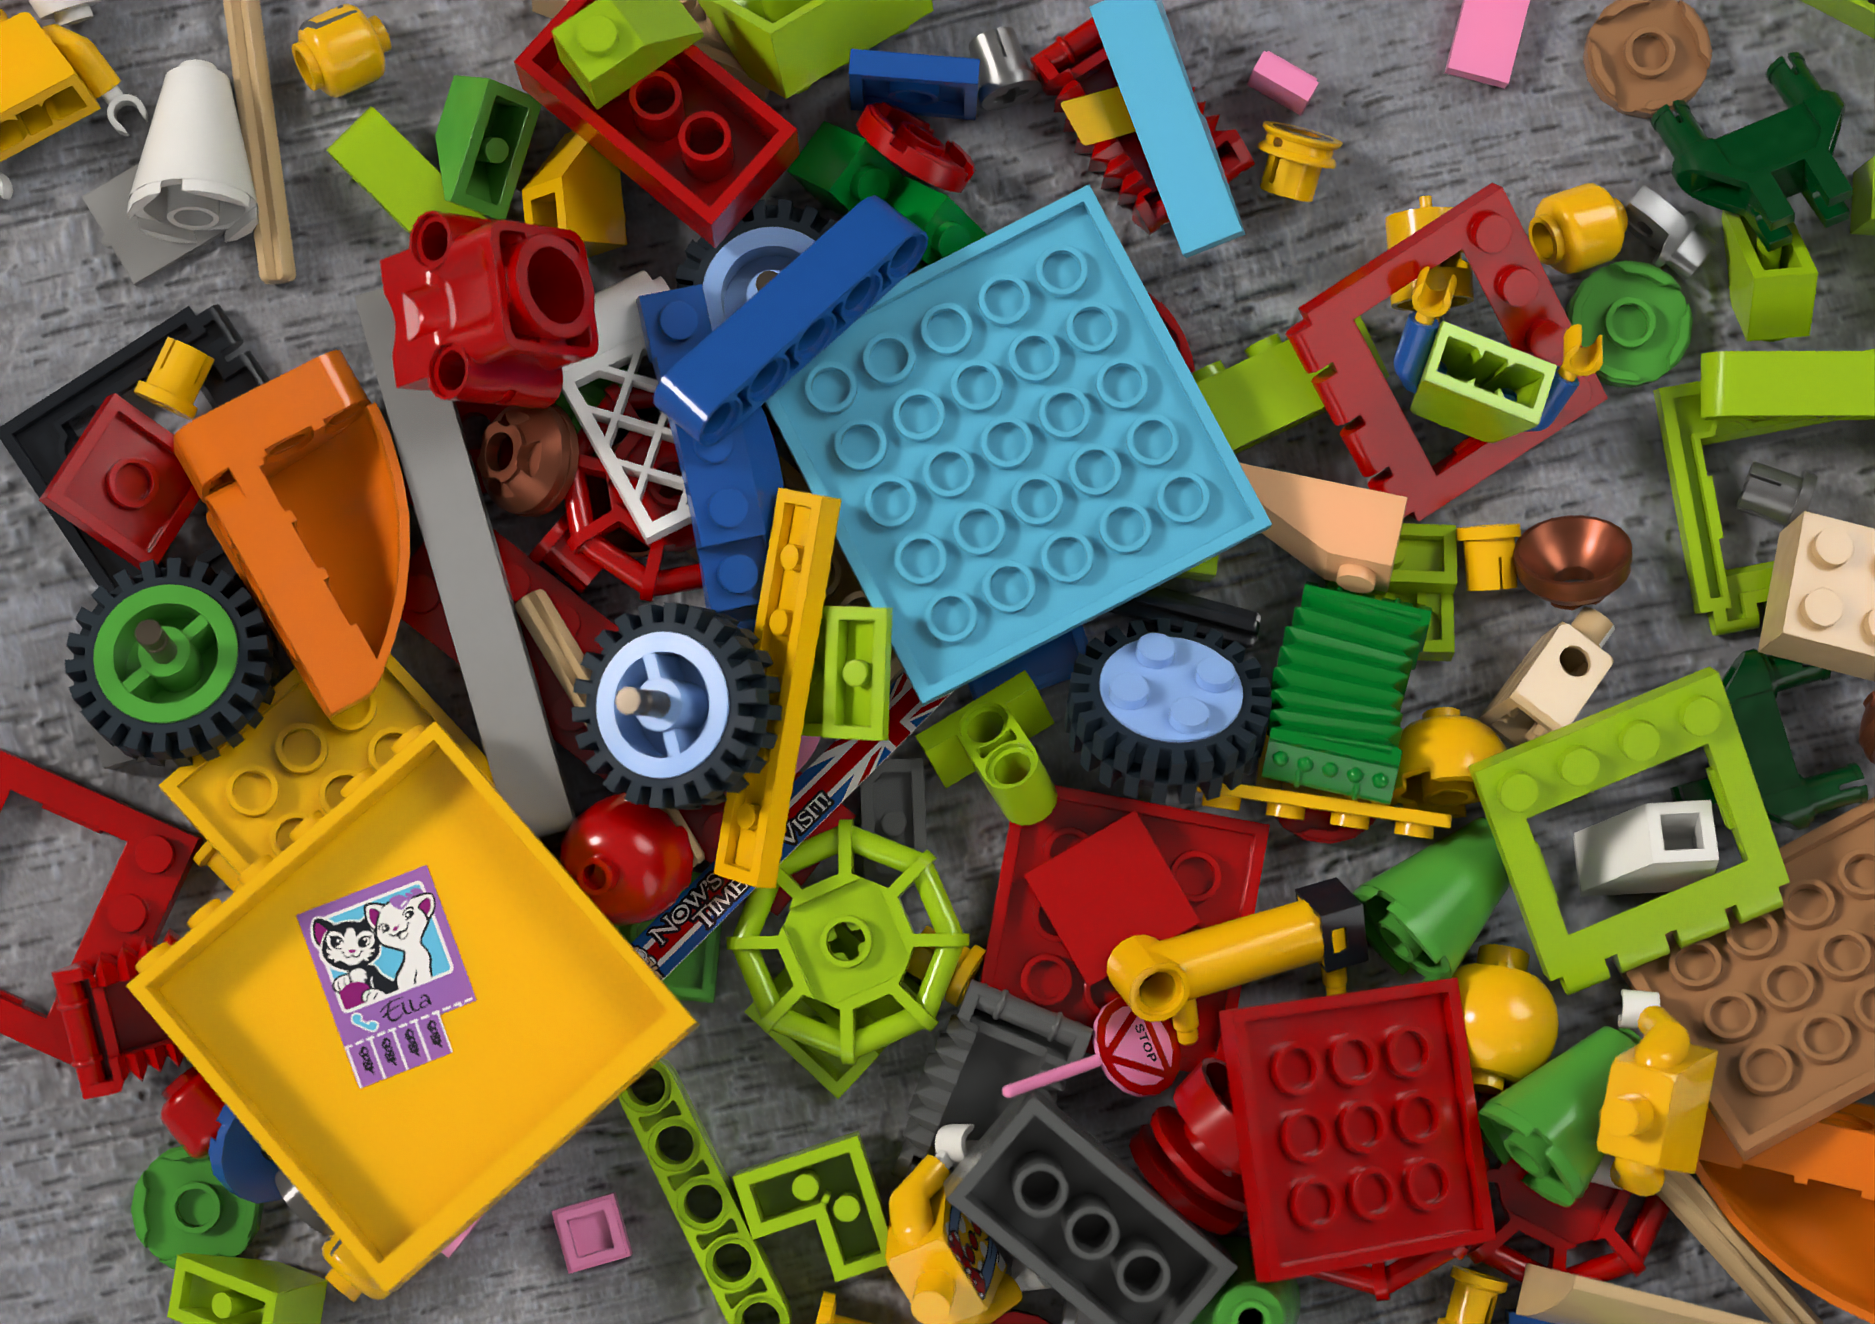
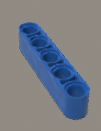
[654,195,928,447]

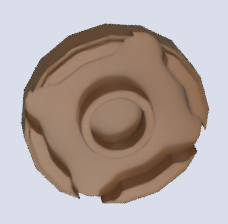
[1583,0,1713,119]

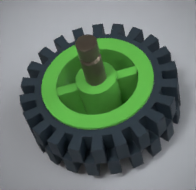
[65,558,280,767]

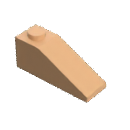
[1240,463,1407,593]

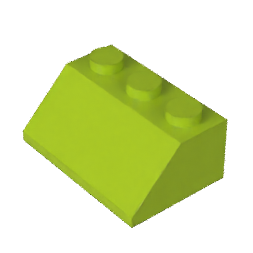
[697,0,934,99]

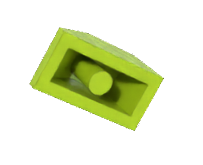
[552,0,704,110]
[1722,210,1818,342]
[167,1253,328,1324]

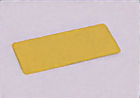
[1061,86,1136,146]

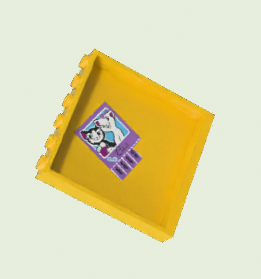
[126,721,700,1294]

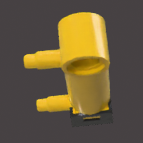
[1107,877,1369,1046]

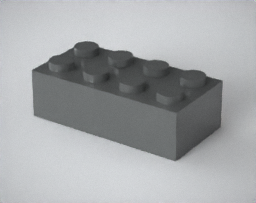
[943,1089,1238,1324]

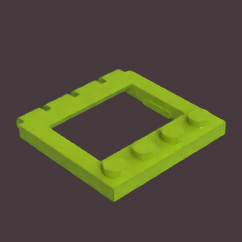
[1653,349,1875,636]
[1468,666,1790,996]

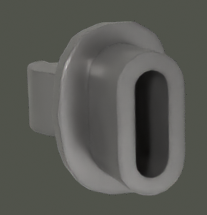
[1625,185,1716,280]

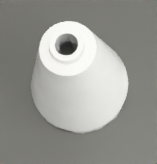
[127,60,259,243]

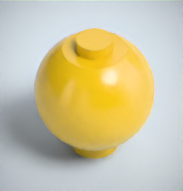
[1452,944,1559,1094]

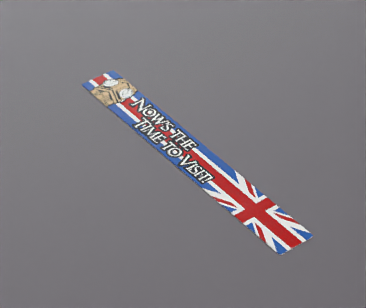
[631,672,955,981]

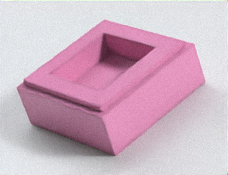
[1247,51,1319,116]
[551,1192,633,1274]

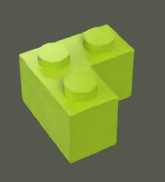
[733,1130,889,1282]

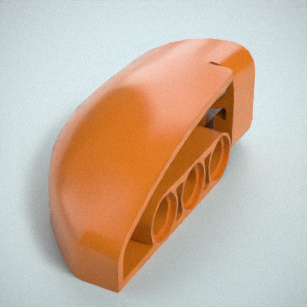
[173,350,410,719]
[1695,1102,1875,1324]

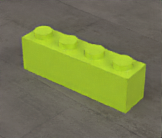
[1192,316,1390,455]

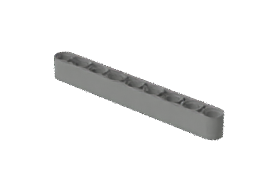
[355,288,576,839]

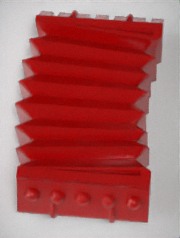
[1030,17,1255,235]
[51,928,185,1099]

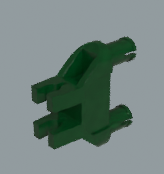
[1651,52,1853,252]
[1670,648,1868,830]

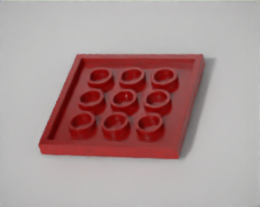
[980,785,1270,1072]
[1219,977,1497,1282]

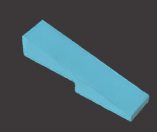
[1089,0,1246,258]

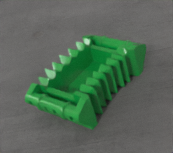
[1262,581,1432,805]

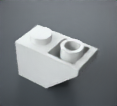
[1573,800,1719,897]

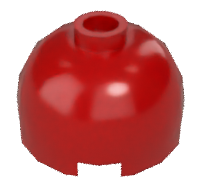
[560,793,694,926]

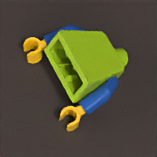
[1393,266,1603,443]

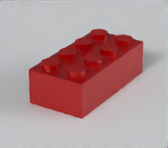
[514,0,800,249]

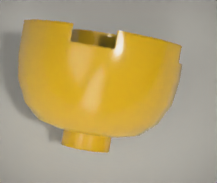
[1384,707,1507,818]

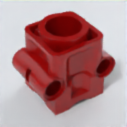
[380,211,599,409]

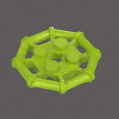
[726,819,970,1065]

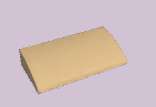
[1516,1263,1771,1324]

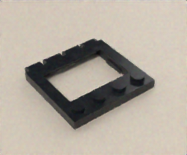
[0,304,270,593]

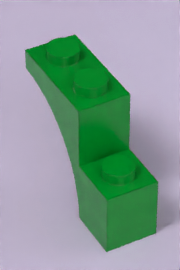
[787,121,988,269]

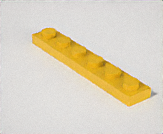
[713,488,842,888]

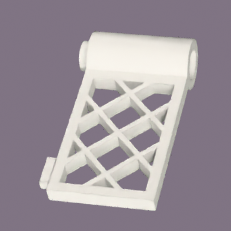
[561,270,692,545]

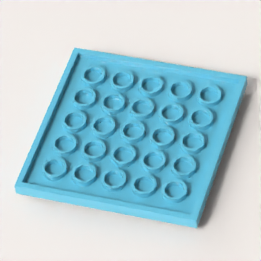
[764,185,1272,706]

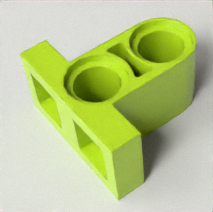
[915,670,1058,825]

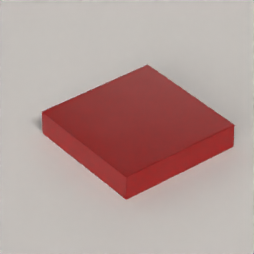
[39,393,200,570]
[1023,810,1201,987]

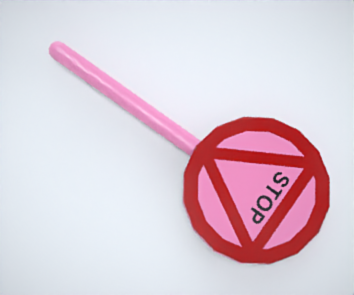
[1002,997,1181,1098]

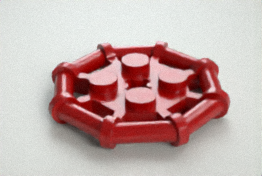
[564,383,785,602]
[1466,1085,1670,1283]

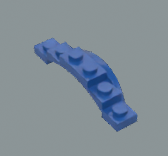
[636,284,784,633]

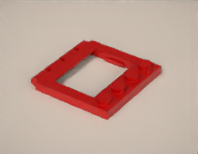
[1286,183,1608,522]
[0,748,204,1065]

